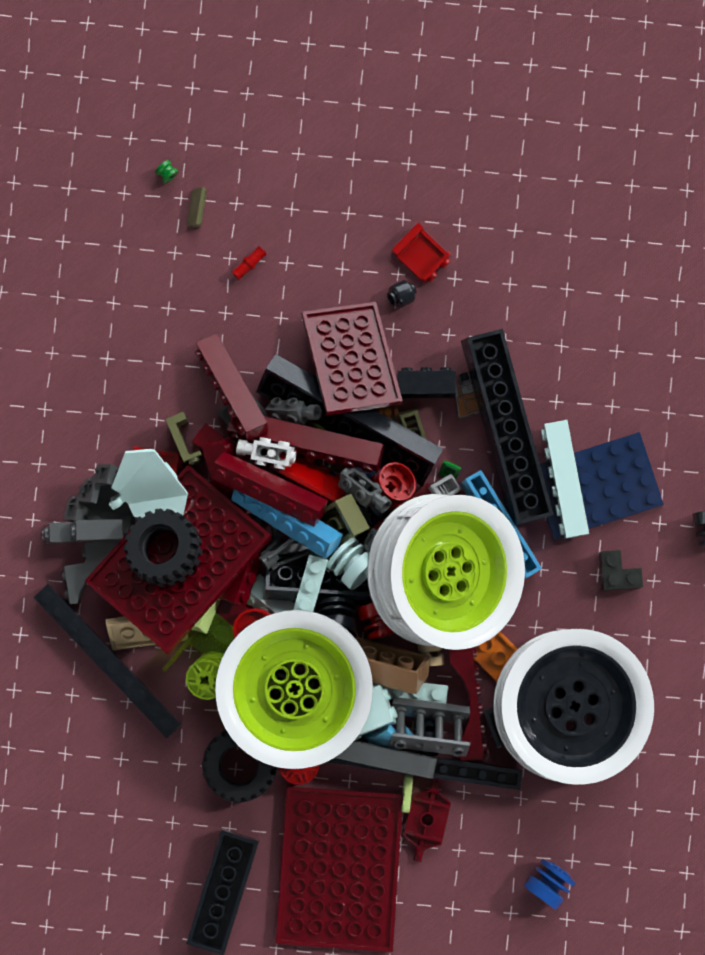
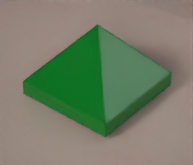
[438,460,462,480]

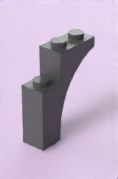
[41,519,123,545]
[62,540,120,605]

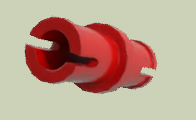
[231,246,267,281]

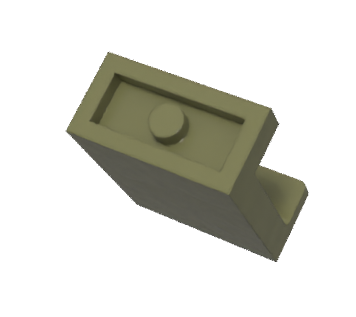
[165,412,204,466]

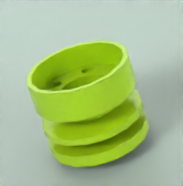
[186,651,224,700]

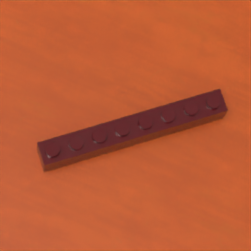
[227,416,384,472]

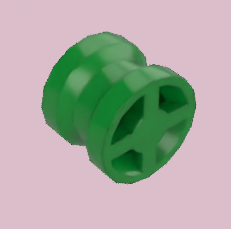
[155,160,179,184]

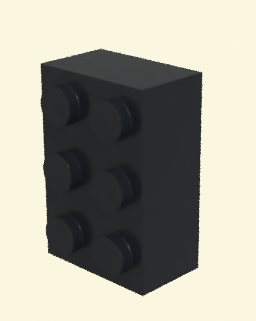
[397,367,456,399]

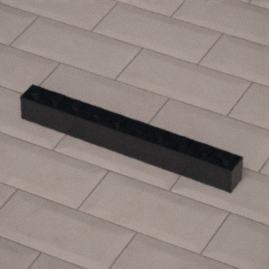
[34,584,182,738]
[327,756,523,790]

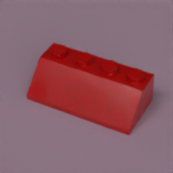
[269,452,345,502]

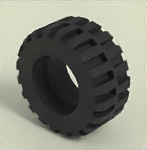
[123,508,202,587]
[202,730,277,803]

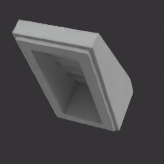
[428,474,462,496]

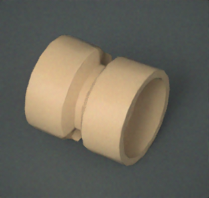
[417,644,445,666]

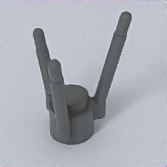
[258,534,307,570]

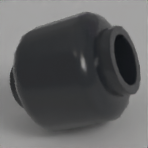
[387,280,417,308]

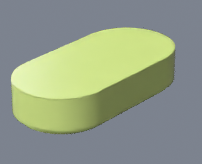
[402,774,413,813]

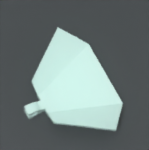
[109,449,188,518]

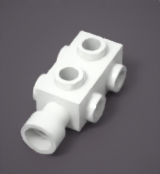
[236,437,296,470]

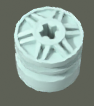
[326,537,370,590]

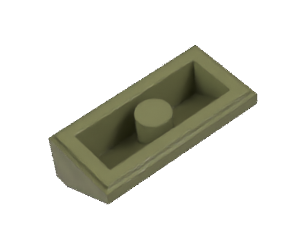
[187,187,207,228]

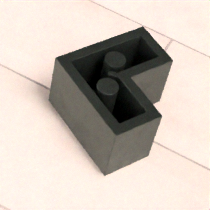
[599,550,643,591]

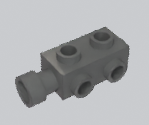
[265,397,322,425]
[338,468,392,513]

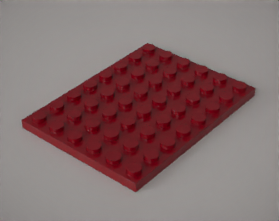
[85,465,272,655]
[276,786,403,952]

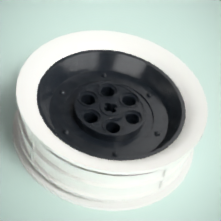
[493,629,654,784]

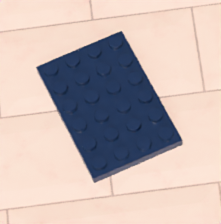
[540,432,664,540]

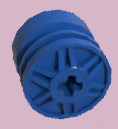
[523,859,576,910]

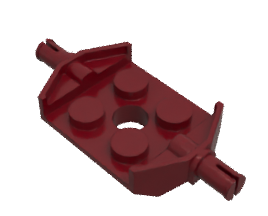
[403,778,451,862]

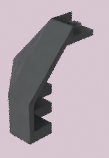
[63,464,137,535]

